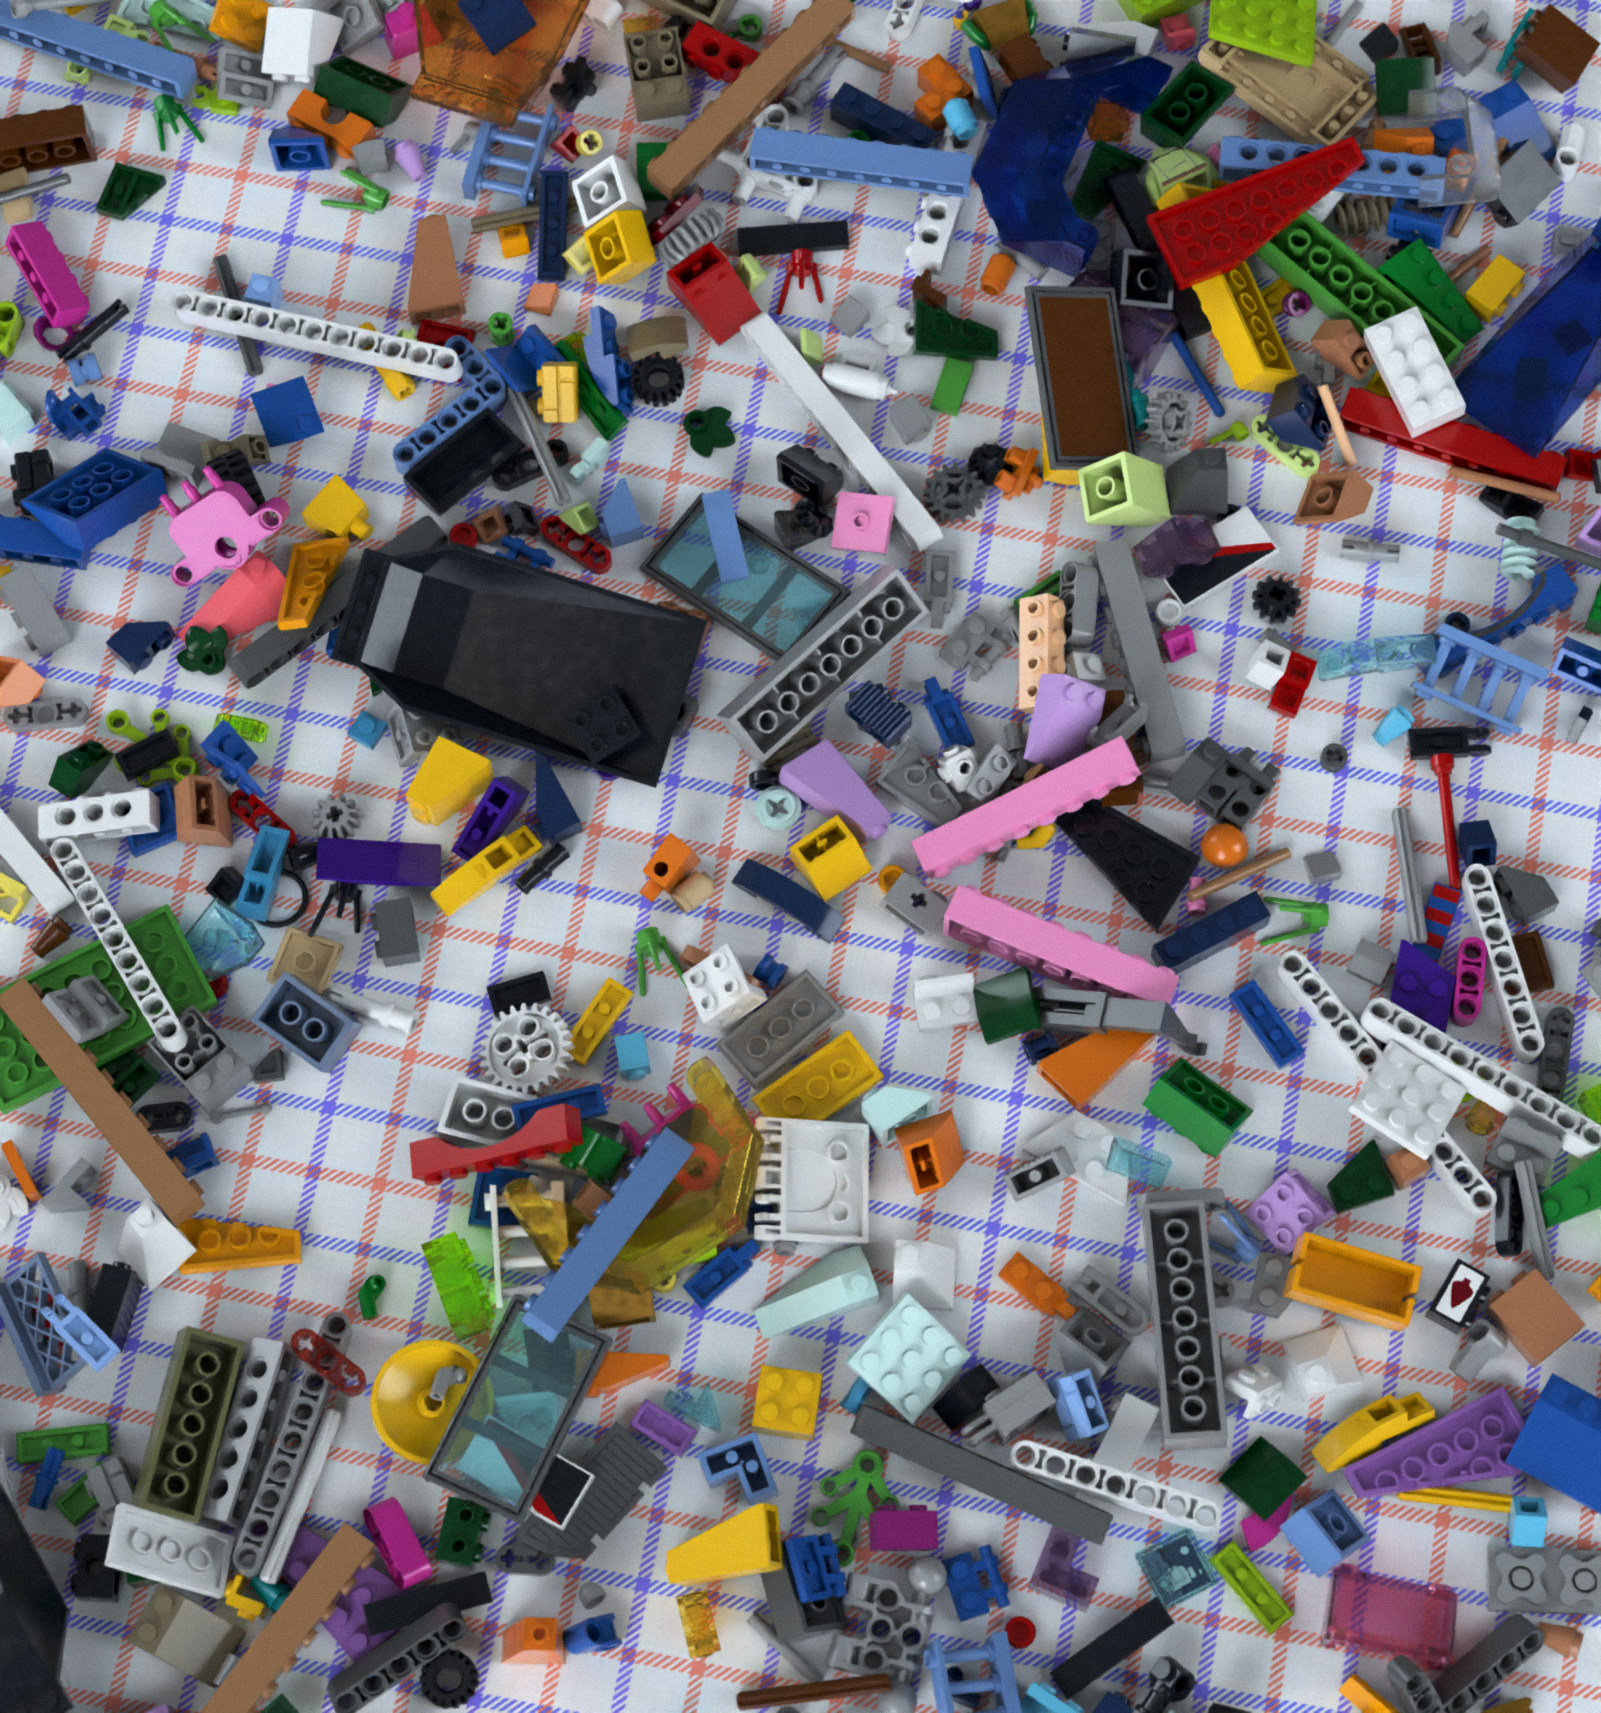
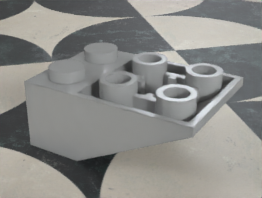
[146,1004,254,1116]

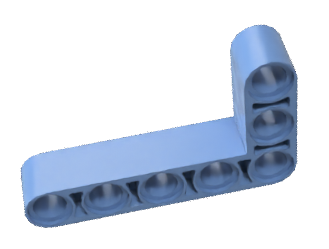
[392,335,507,475]

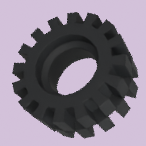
[633,352,685,407]
[420,1649,479,1709]

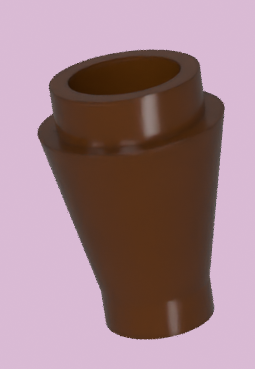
[30,915,74,959]

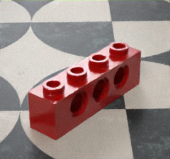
[681,20,791,105]

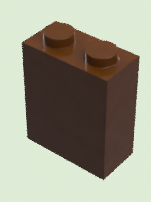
[1512,4,1601,93]

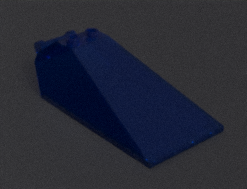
[1454,234,1601,459]

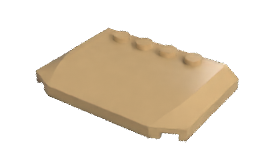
[1197,34,1377,146]

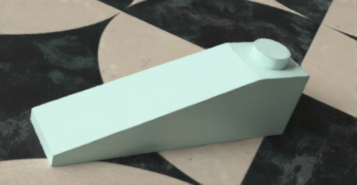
[754,1245,879,1341]

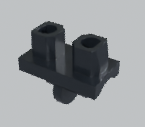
[549,56,598,113]

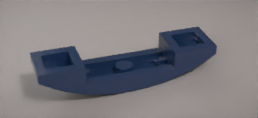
[731,858,846,944]

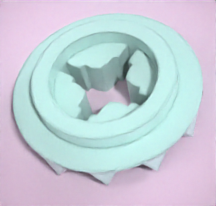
[755,785,802,832]

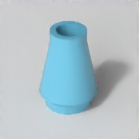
[1372,704,1415,747]

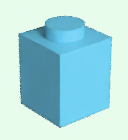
[614,1032,651,1081]
[1508,1496,1548,1548]

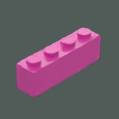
[5,221,90,328]

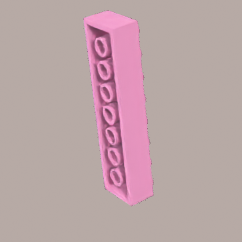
[943,885,1180,1005]

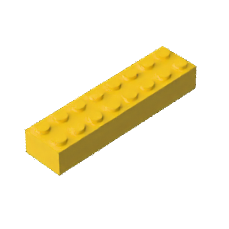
[1156,182,1298,394]

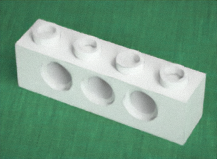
[38,787,160,847]

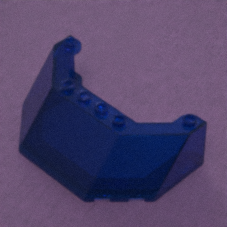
[972,55,1174,279]

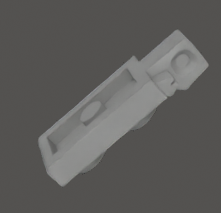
[924,550,956,629]

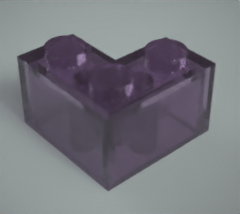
[1133,517,1221,579]
[1028,1525,1100,1613]

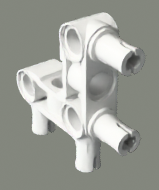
[714,104,818,224]

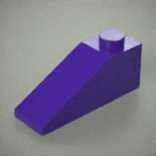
[451,776,530,862]

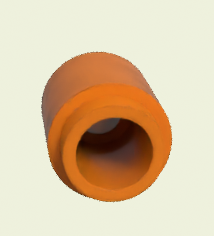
[980,253,1016,296]

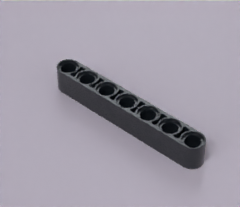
[1104,167,1212,342]

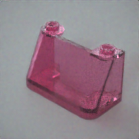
[1319,1563,1458,1672]

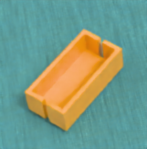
[1282,1232,1423,1332]

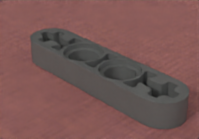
[1533,1007,1575,1112]

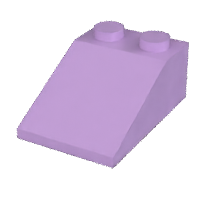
[1023,674,1107,770]

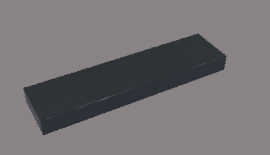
[737,220,849,257]
[363,1571,493,1637]

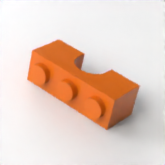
[286,88,376,160]

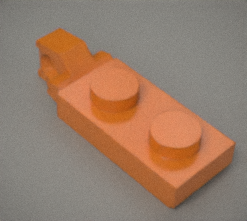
[998,1251,1077,1322]

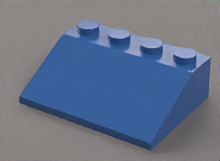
[1429,79,1557,204]
[21,448,169,552]
[1505,1373,1601,1515]

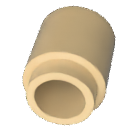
[671,871,715,913]

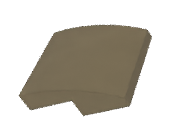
[627,316,689,362]

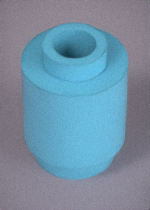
[942,98,978,141]

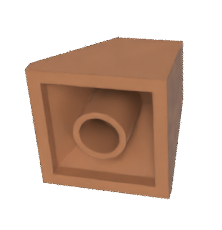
[1293,470,1374,525]

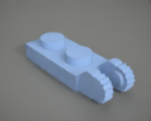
[40,1293,121,1373]

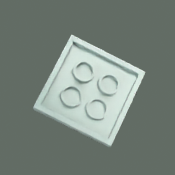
[844,1292,972,1424]

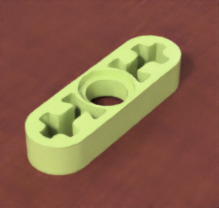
[1250,415,1320,478]

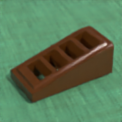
[1399,23,1441,76]

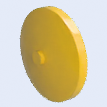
[370,1340,495,1465]

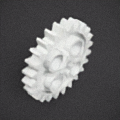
[478,1003,575,1096]

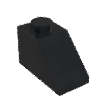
[932,1363,1000,1432]

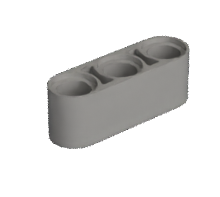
[1059,561,1099,648]

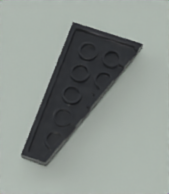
[1054,799,1201,933]

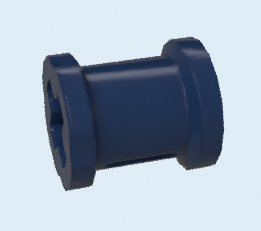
[1022,1030,1059,1066]

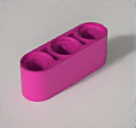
[1450,937,1487,1027]
[363,1497,432,1590]

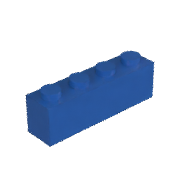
[0,514,91,571]

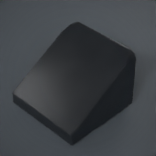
[1359,23,1399,65]
[205,866,245,909]

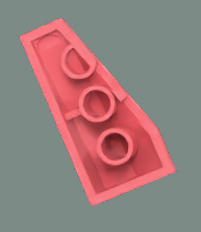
[178,550,286,642]

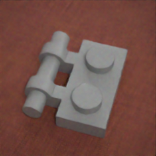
[939,610,1013,682]

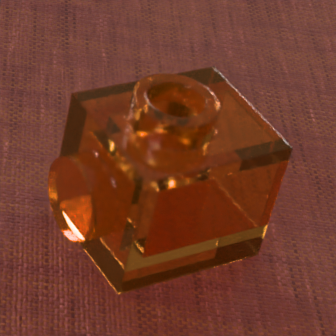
[1085,101,1130,142]

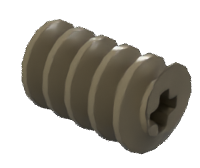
[1334,196,1394,236]

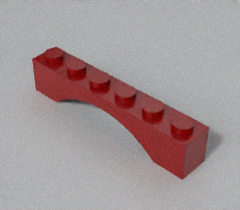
[409,1103,583,1186]

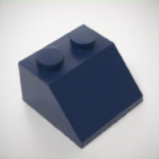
[457,0,537,56]

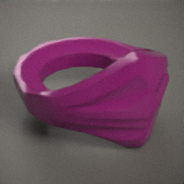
[33,315,74,351]

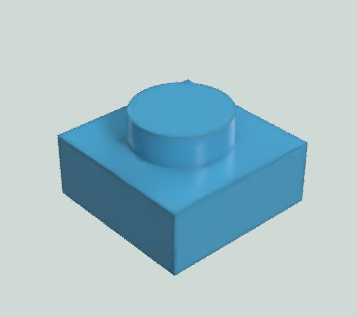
[347,710,388,750]

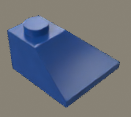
[268,126,331,171]
[250,375,325,448]

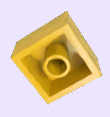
[583,210,657,285]
[752,1365,823,1442]

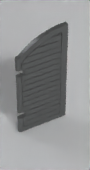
[514,1422,668,1561]

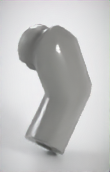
[429,1365,468,1400]

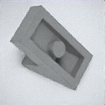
[40,1157,97,1213]

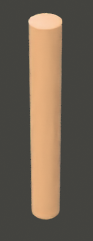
[1317,383,1358,467]

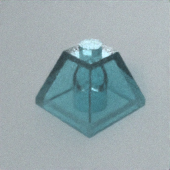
[185,898,266,982]

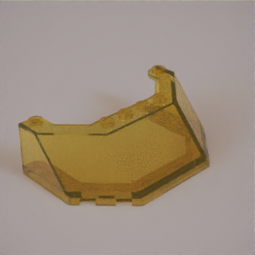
[500,1055,765,1295]

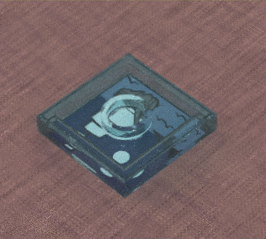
[1134,1528,1220,1610]

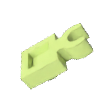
[102,14,150,42]

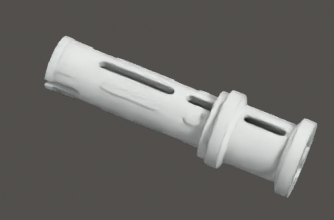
[329,986,420,1036]

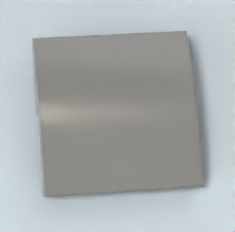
[216,46,274,109]
[41,974,129,1044]

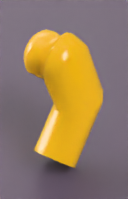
[1016,823,1055,849]

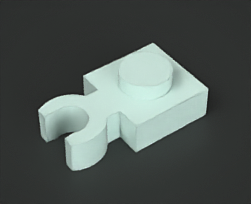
[568,436,609,486]

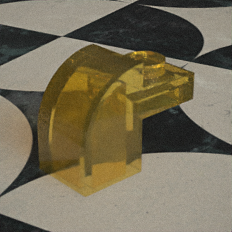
[676,1589,721,1658]

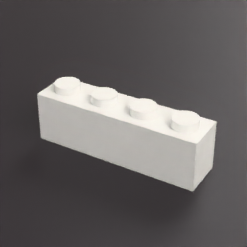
[1069,1392,1159,1513]

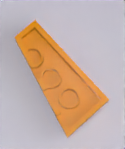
[277,536,351,631]
[179,1217,302,1275]

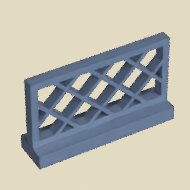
[0,1252,88,1398]

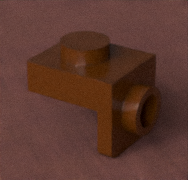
[911,269,947,310]

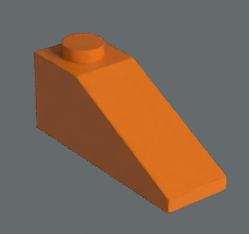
[574,1350,671,1398]

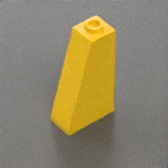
[665,1503,783,1586]

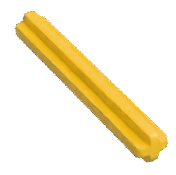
[1397,1487,1515,1513]

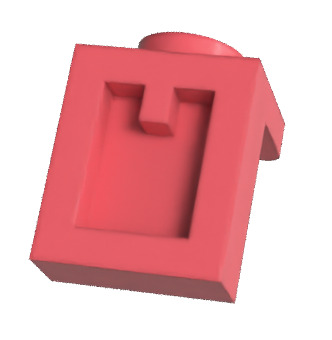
[1159,13,1196,52]

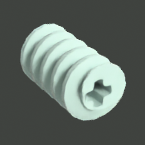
[1499,516,1541,580]

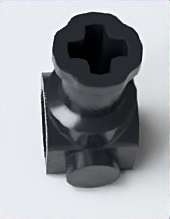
[1135,1656,1197,1713]

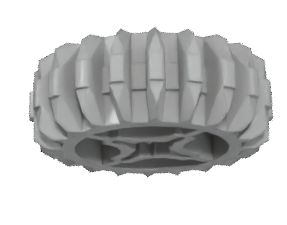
[656,208,727,269]

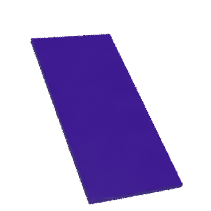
[316,837,441,886]

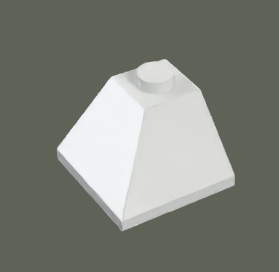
[117,1198,197,1292]
[892,1239,956,1311]
[1282,1323,1362,1401]

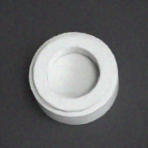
[1154,598,1184,629]

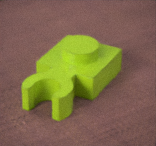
[192,84,241,116]

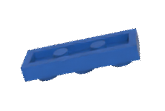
[1228,979,1305,1070]
[511,1083,608,1132]

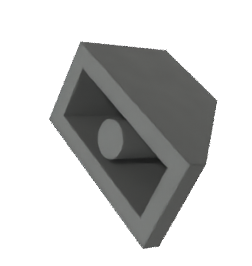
[1165,737,1231,806]

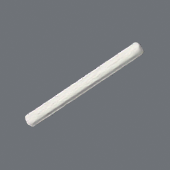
[260,1409,342,1584]

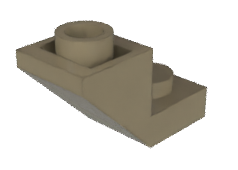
[201,434,271,467]

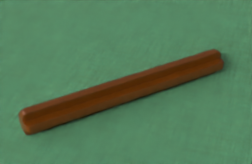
[736,1673,891,1711]

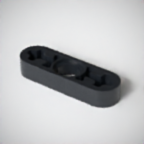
[492,439,569,491]
[1495,1169,1523,1257]

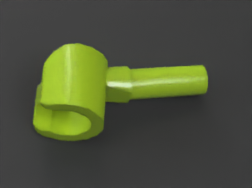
[1208,421,1249,445]

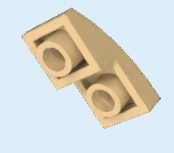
[0,167,33,225]

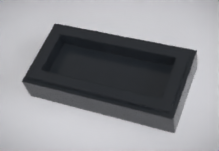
[114,729,180,782]
[486,971,552,1017]

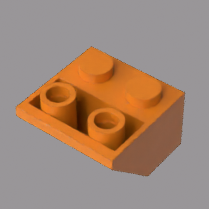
[894,1110,965,1196]

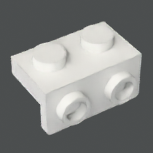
[1223,1363,1284,1420]

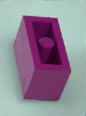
[869,1505,938,1551]

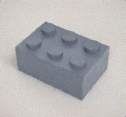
[250,971,364,1074]

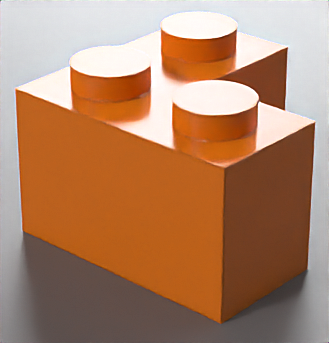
[914,53,974,132]

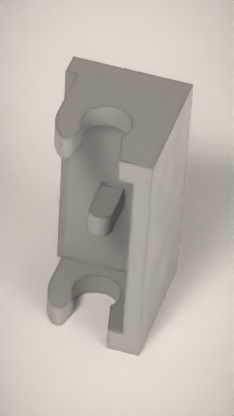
[1085,694,1149,748]

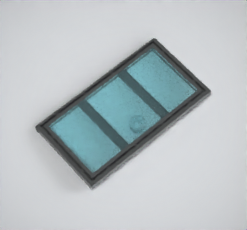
[639,493,851,661]
[422,1294,613,1525]

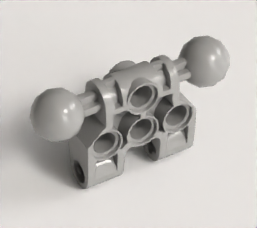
[826,1556,947,1713]

